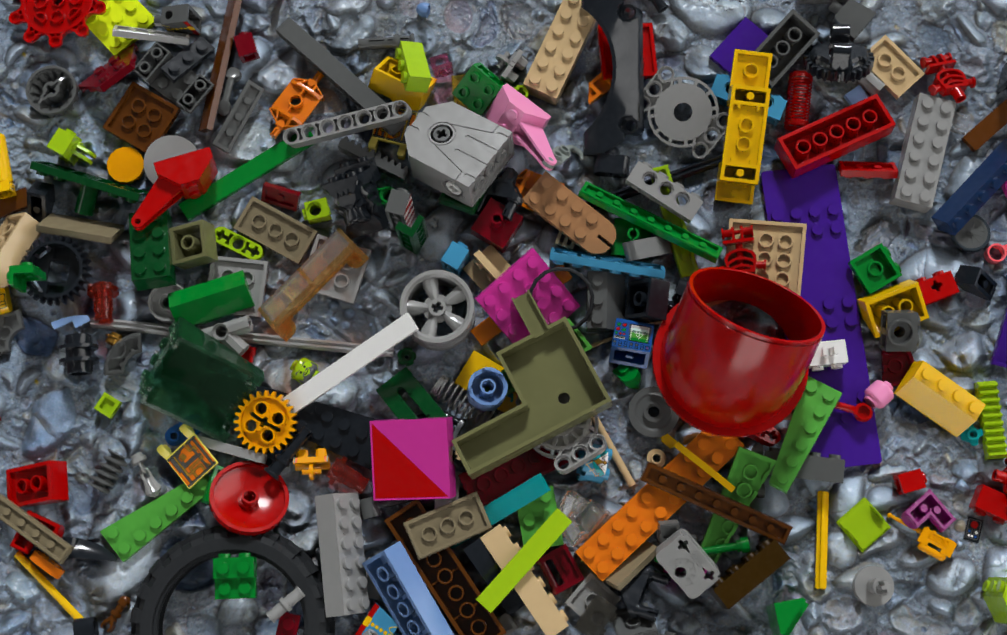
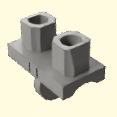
[495,49,528,84]

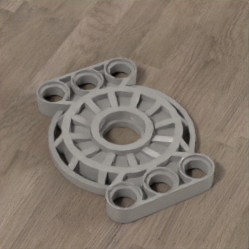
[644,66,728,159]
[516,393,607,474]

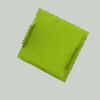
[836,497,891,552]

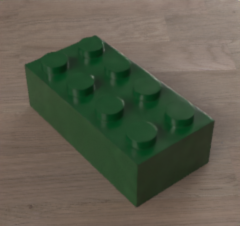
[129,210,176,291]

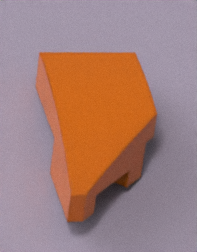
[588,73,612,105]

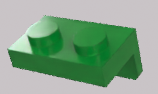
[7,262,46,293]

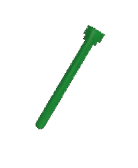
[654,536,750,563]

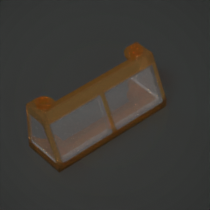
[258,227,369,342]

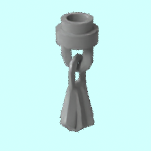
[131,452,162,498]

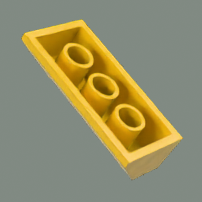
[894,360,986,437]

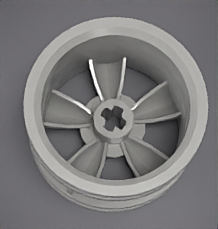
[399,270,475,351]

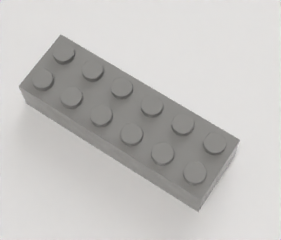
[889,93,956,214]
[315,493,370,618]

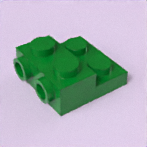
[848,243,902,295]
[213,553,257,600]

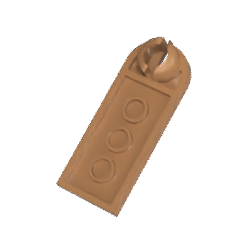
[523,171,616,256]

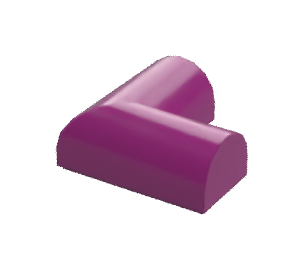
[901,489,956,533]

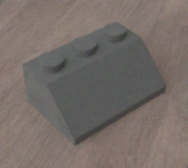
[586,271,625,332]

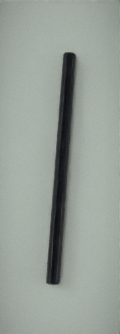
[586,154,722,210]

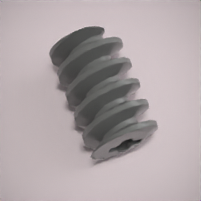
[87,449,128,494]

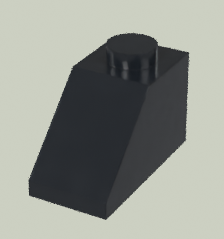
[27,181,55,222]
[955,265,997,301]

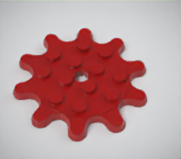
[9,0,106,48]

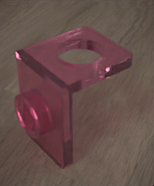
[430,53,453,78]

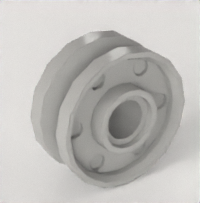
[148,284,183,324]

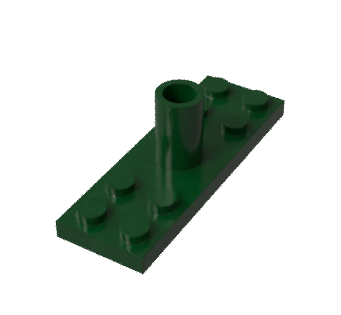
[30,161,149,216]

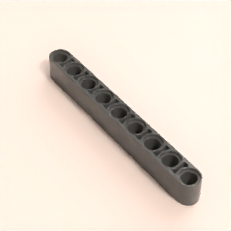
[275,17,406,137]

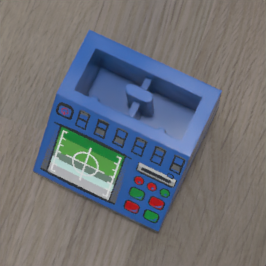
[609,318,655,369]

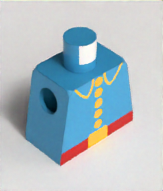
[355,603,400,635]

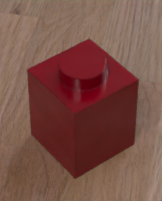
[233,32,260,63]

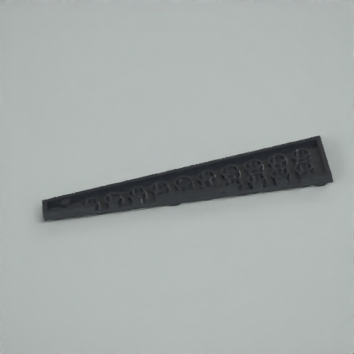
[202,373,378,471]

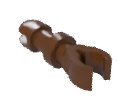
[100,596,130,633]

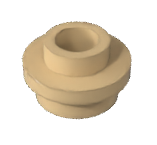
[646,449,666,467]

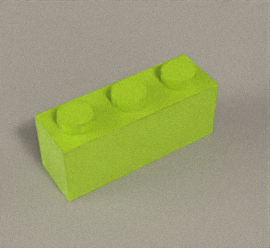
[395,41,431,93]

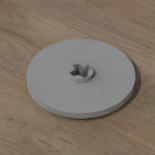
[144,135,197,184]

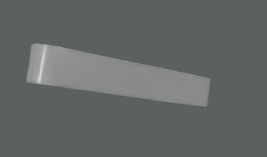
[283,100,412,148]

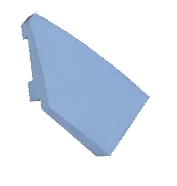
[51,315,91,330]

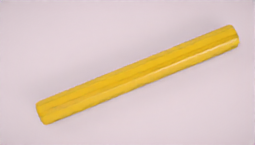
[814,491,829,589]

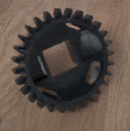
[803,24,875,84]
[22,235,93,306]

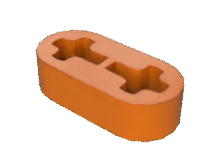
[29,549,65,579]

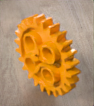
[233,390,298,454]

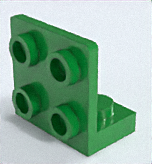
[452,62,505,116]

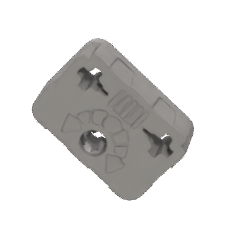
[655,529,720,599]

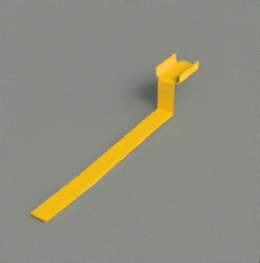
[661,433,736,493]

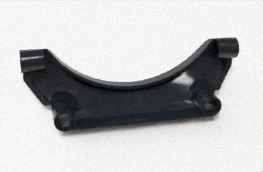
[581,0,644,156]

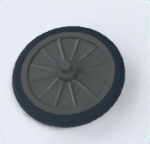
[950,215,991,252]

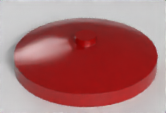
[209,461,289,536]

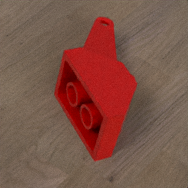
[131,147,218,231]

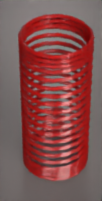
[784,71,813,131]

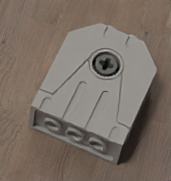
[404,101,515,207]

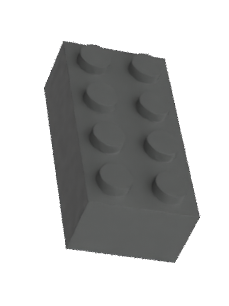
[755,9,820,89]

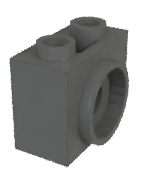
[879,310,920,352]

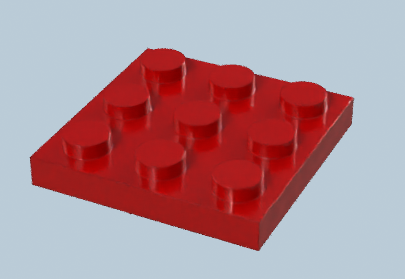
[597,23,658,80]

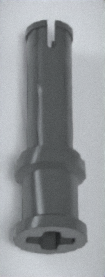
[358,33,415,50]

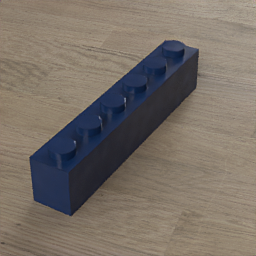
[931,139,1007,236]

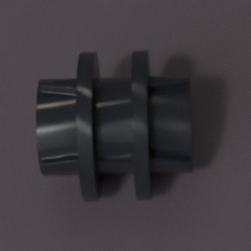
[58,333,99,376]

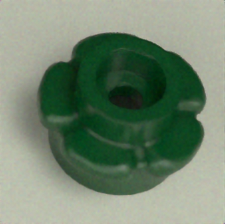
[397,347,416,366]

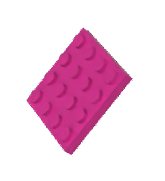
[474,248,580,344]

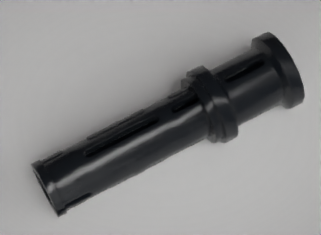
[264,425,313,480]

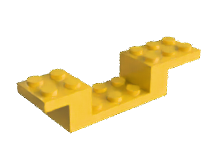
[714,49,773,205]

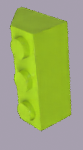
[982,577,1007,624]

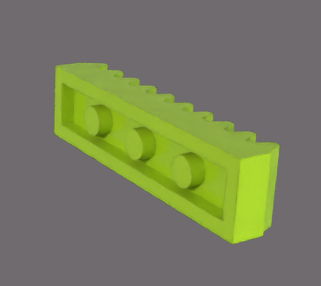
[974,381,1007,460]

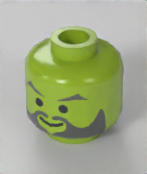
[290,357,320,384]

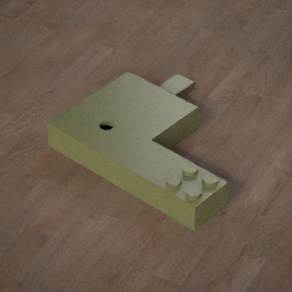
[451,289,613,480]

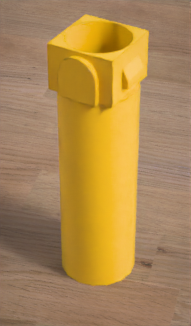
[0,133,16,199]

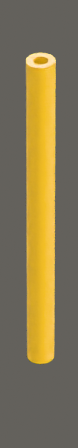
[14,551,84,619]

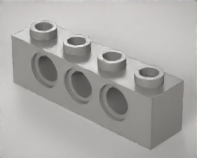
[625,161,703,224]

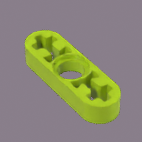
[215,227,264,260]

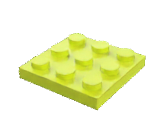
[86,0,155,55]

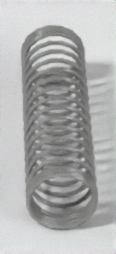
[430,375,501,426]

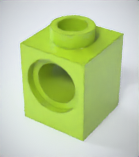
[302,197,332,225]

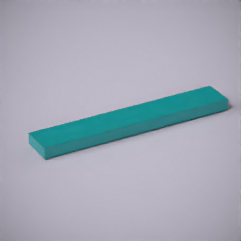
[451,473,551,549]

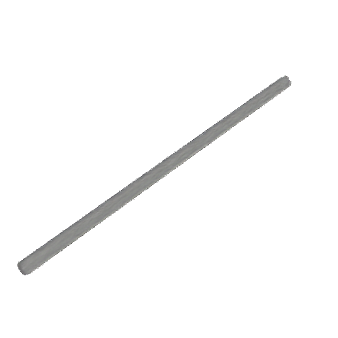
[90,317,394,357]

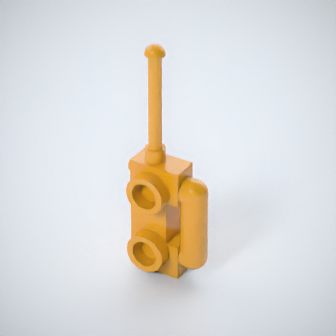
[887,513,957,561]

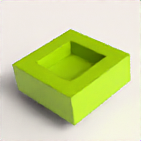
[94,392,122,419]

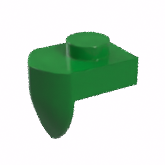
[612,364,642,390]

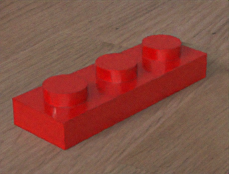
[838,161,899,179]

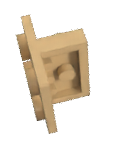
[463,245,511,291]

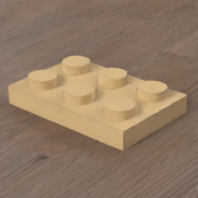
[870,35,925,100]

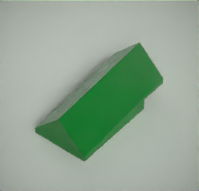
[168,270,255,330]
[766,598,809,635]

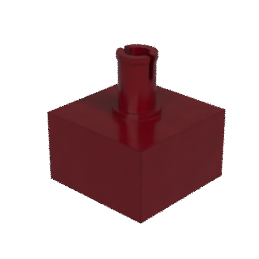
[471,198,523,253]

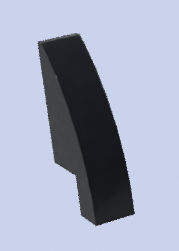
[463,538,525,615]

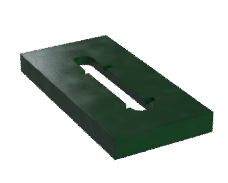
[376,367,447,420]

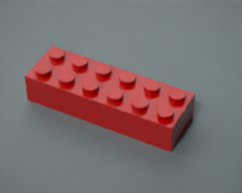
[774,94,896,179]

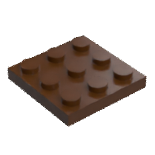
[102,81,181,153]

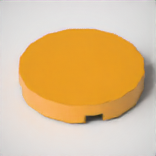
[107,147,145,184]

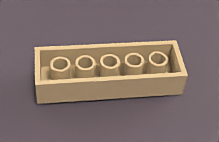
[523,0,596,106]
[480,524,569,635]

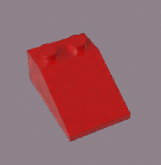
[6,460,69,508]

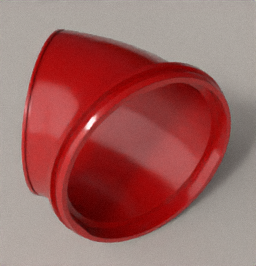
[652,267,826,438]

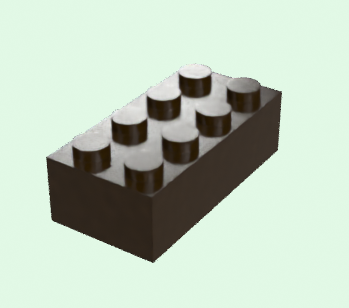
[708,539,791,610]

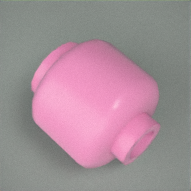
[864,380,894,409]

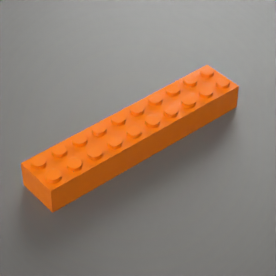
[574,431,745,582]

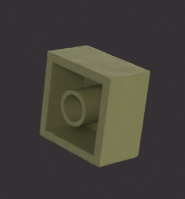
[169,219,218,270]

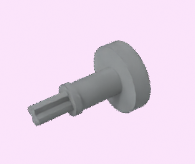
[852,566,894,606]

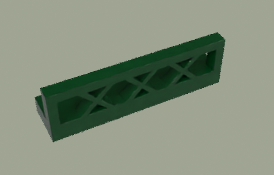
[395,215,428,255]

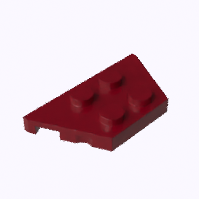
[78,43,139,92]

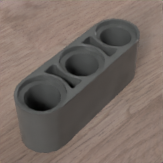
[622,236,672,262]

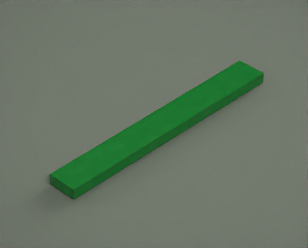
[178,131,314,221]
[578,181,723,263]

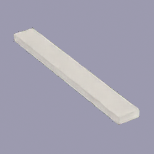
[283,313,419,413]

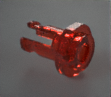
[87,281,119,324]
[326,456,370,494]

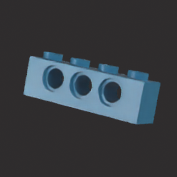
[709,74,788,126]

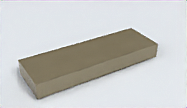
[605,541,657,591]

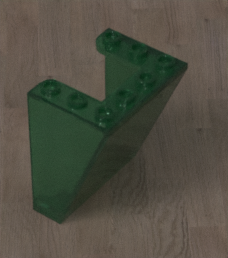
[138,316,264,443]

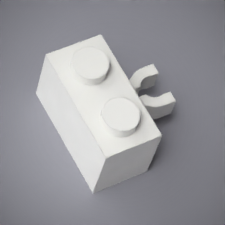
[809,339,848,372]

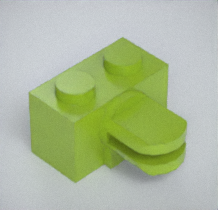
[46,128,97,166]

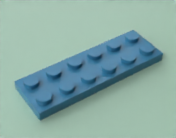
[549,247,666,279]

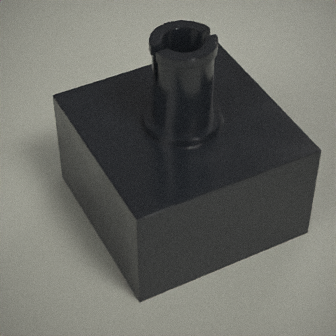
[624,277,675,323]

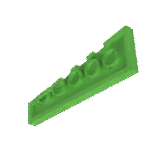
[100,473,210,562]

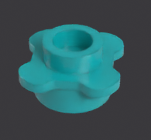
[960,424,984,446]

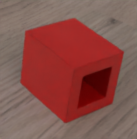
[893,468,927,495]

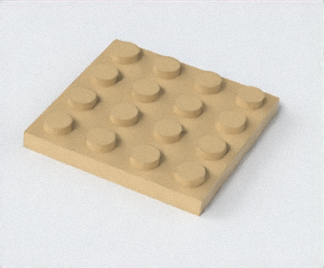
[726,218,807,296]

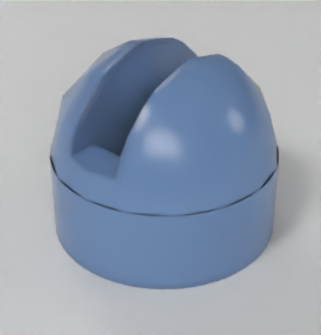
[416,2,430,18]

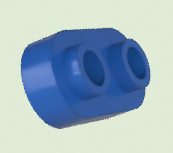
[165,416,203,447]

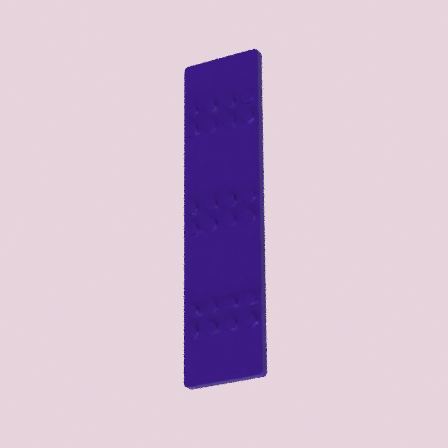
[760,164,882,467]

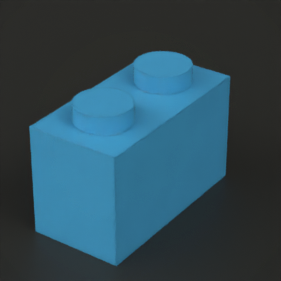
[441,241,470,276]

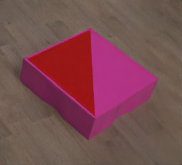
[370,417,456,501]

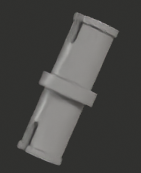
[266,586,305,623]

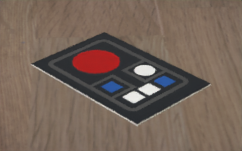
[963,516,984,543]

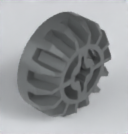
[26,65,80,118]

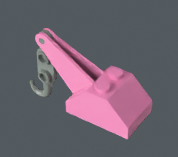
[485,83,584,171]

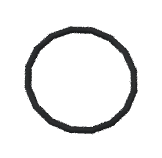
[529,267,594,330]

